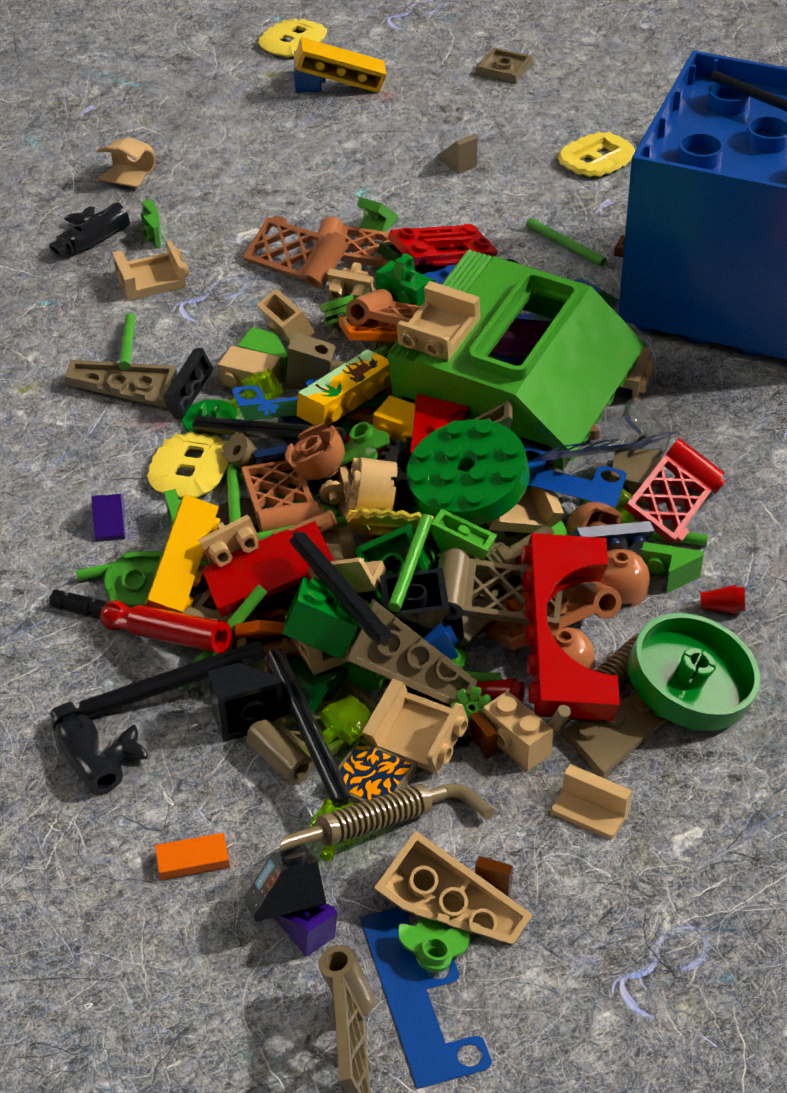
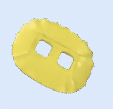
[258,17,327,58]
[557,132,635,178]
[147,431,229,499]
[345,508,435,542]

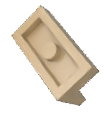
[308,557,386,593]
[551,764,632,840]

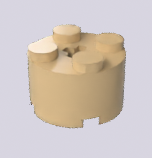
[346,457,397,514]

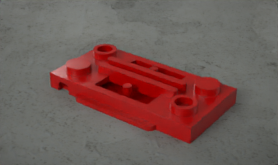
[388,224,498,266]
[202,521,334,617]

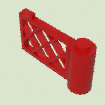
[624,438,726,545]

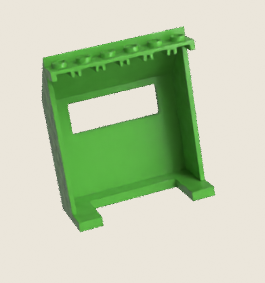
[388,249,646,471]

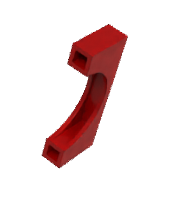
[521,533,620,721]

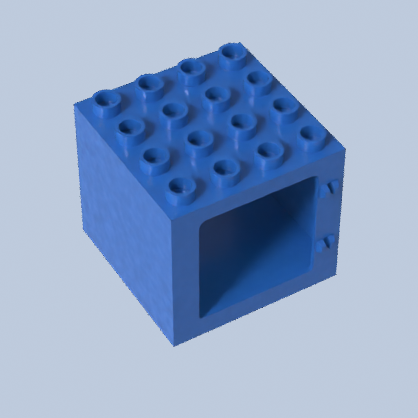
[618,50,787,359]

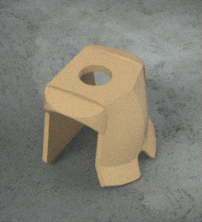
[96,138,156,187]

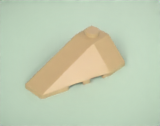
[374,830,533,945]

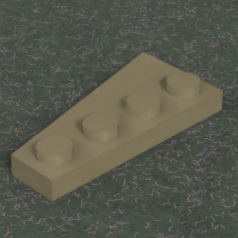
[65,360,177,409]
[346,599,477,705]
[564,692,670,779]

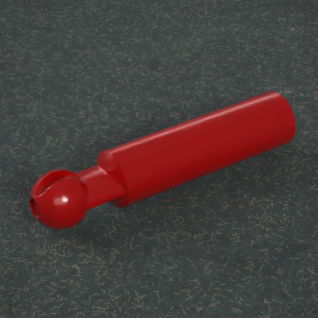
[100,600,232,653]

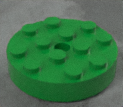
[407,419,530,525]
[628,613,761,731]

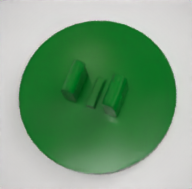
[182,399,237,436]

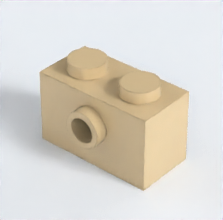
[256,289,315,344]
[483,691,553,772]

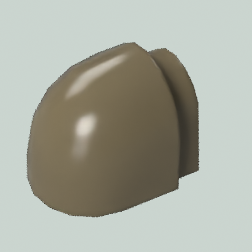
[222,432,257,469]

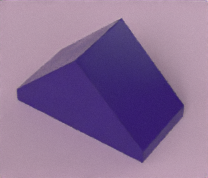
[91,493,125,542]
[275,904,337,957]

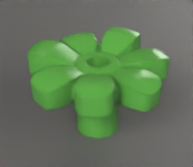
[451,686,492,721]

